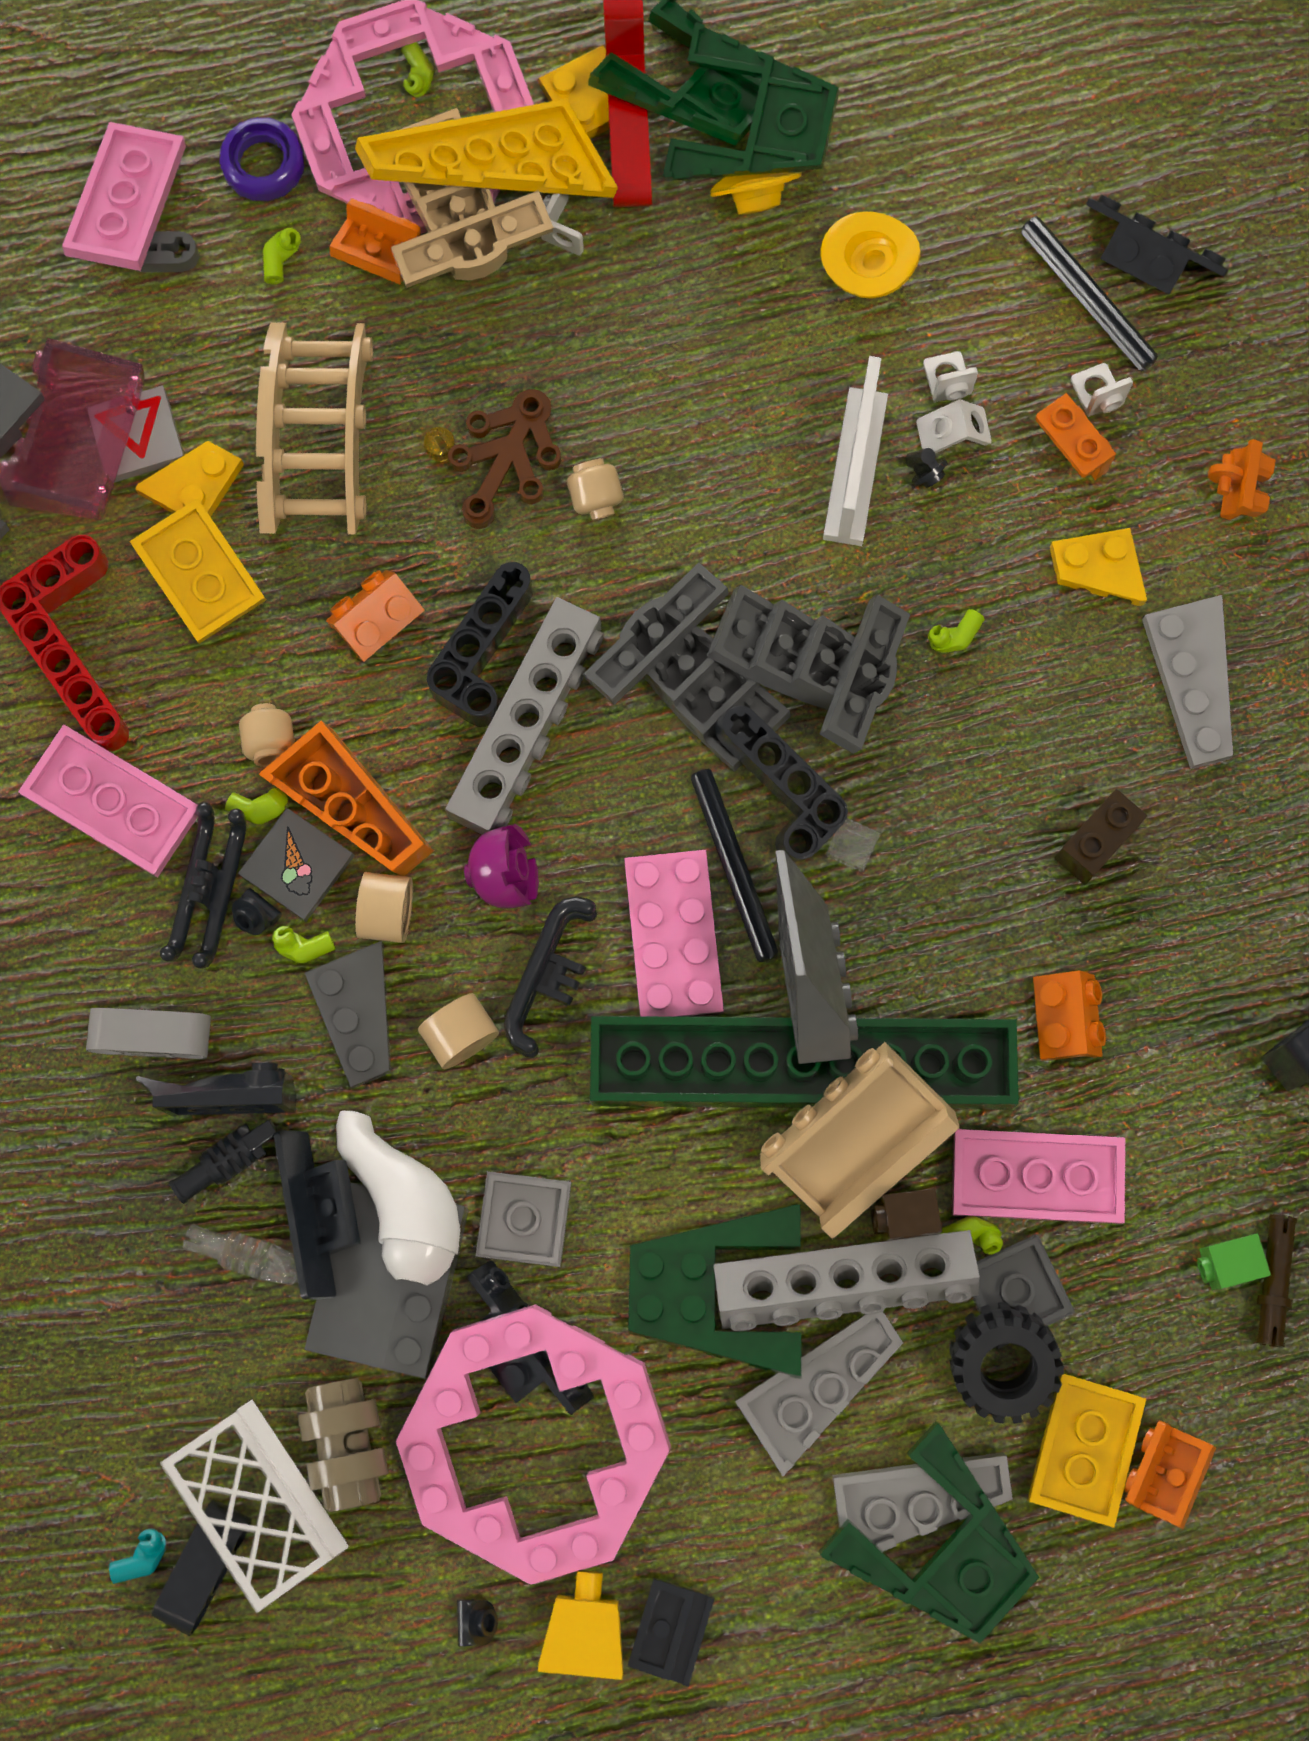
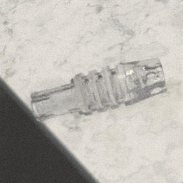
[183,1224,297,1285]

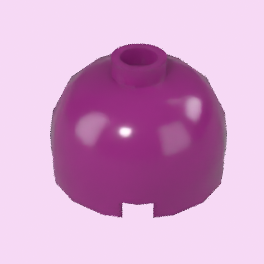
[464,824,539,909]

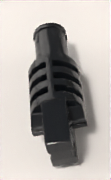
[169,1119,278,1204]

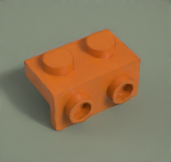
[329,198,421,284]
[1035,393,1116,480]
[326,570,425,662]
[1033,970,1106,1061]
[1125,1420,1216,1529]

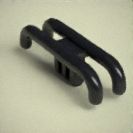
[160,802,247,969]
[504,896,597,1058]

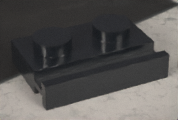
[627,1577,715,1687]

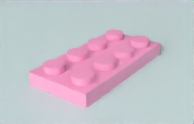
[62,122,186,271]
[18,725,198,878]
[624,850,724,1017]
[952,1129,1125,1224]

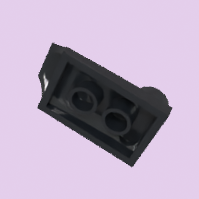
[136,1062,296,1116]

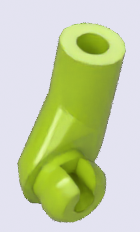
[401,42,435,97]
[263,228,301,284]
[928,609,985,653]
[225,788,288,825]
[272,926,336,963]
[939,1216,1003,1254]

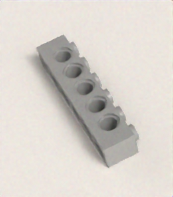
[445,597,604,835]
[714,1230,980,1331]

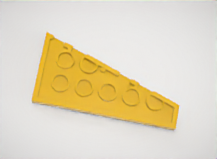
[355,99,618,198]

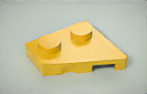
[539,45,610,139]
[135,441,244,517]
[1050,528,1147,606]

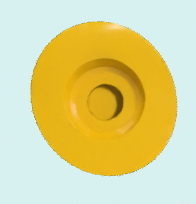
[710,172,802,215]
[821,211,921,298]

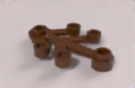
[448,389,561,529]

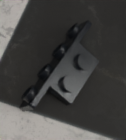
[1085,194,1229,295]
[274,1130,361,1300]
[467,1260,594,1415]

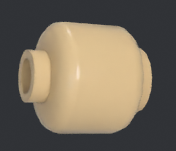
[567,458,624,521]
[239,703,295,767]

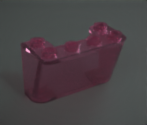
[0,338,144,521]

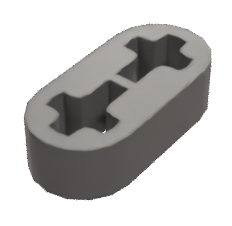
[136,231,200,272]

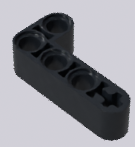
[427,562,533,727]
[715,706,848,862]

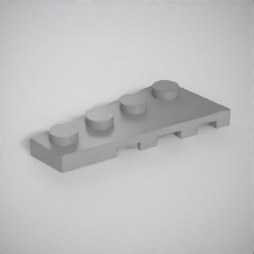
[1142,595,1233,769]
[735,1311,903,1476]
[832,1452,1013,1551]

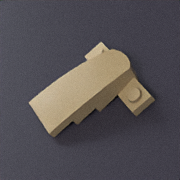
[391,108,554,288]

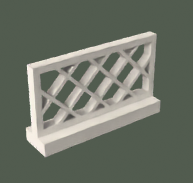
[823,356,888,546]
[160,1400,349,1613]

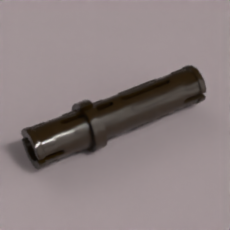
[1256,1214,1297,1348]

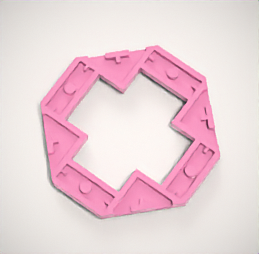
[291,0,534,234]
[396,1304,671,1585]

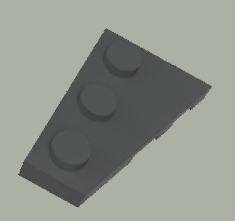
[305,941,391,1089]

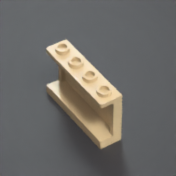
[760,1042,960,1239]

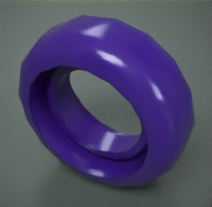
[219,117,305,201]

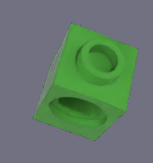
[1197,1233,1271,1290]

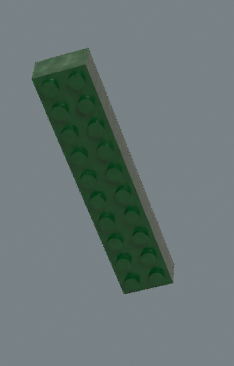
[590,1016,1019,1110]

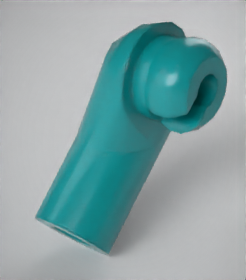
[109,1528,166,1584]

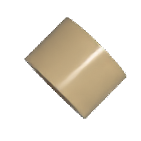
[355,872,413,943]
[418,993,499,1069]

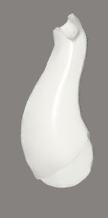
[336,1110,460,1285]

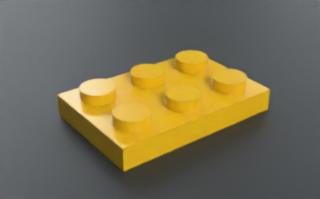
[129,498,266,644]
[1027,1374,1146,1528]

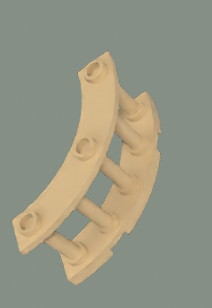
[256,323,373,534]

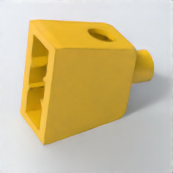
[538,1570,624,1680]

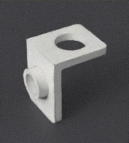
[541,193,584,256]
[923,351,978,403]
[1070,363,1133,417]
[916,399,992,453]

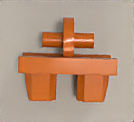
[1208,439,1276,520]

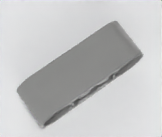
[86,1008,211,1059]

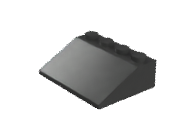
[776,850,858,1064]
[304,1183,469,1378]

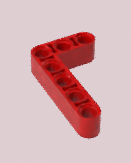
[603,0,652,208]
[0,535,129,751]

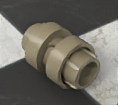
[298,1378,389,1512]

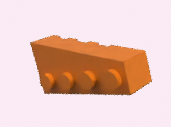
[259,721,434,876]

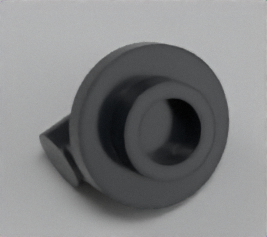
[905,448,948,488]
[232,888,282,935]
[457,1599,498,1646]

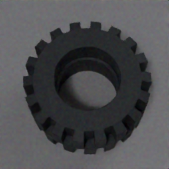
[949,1303,1064,1424]

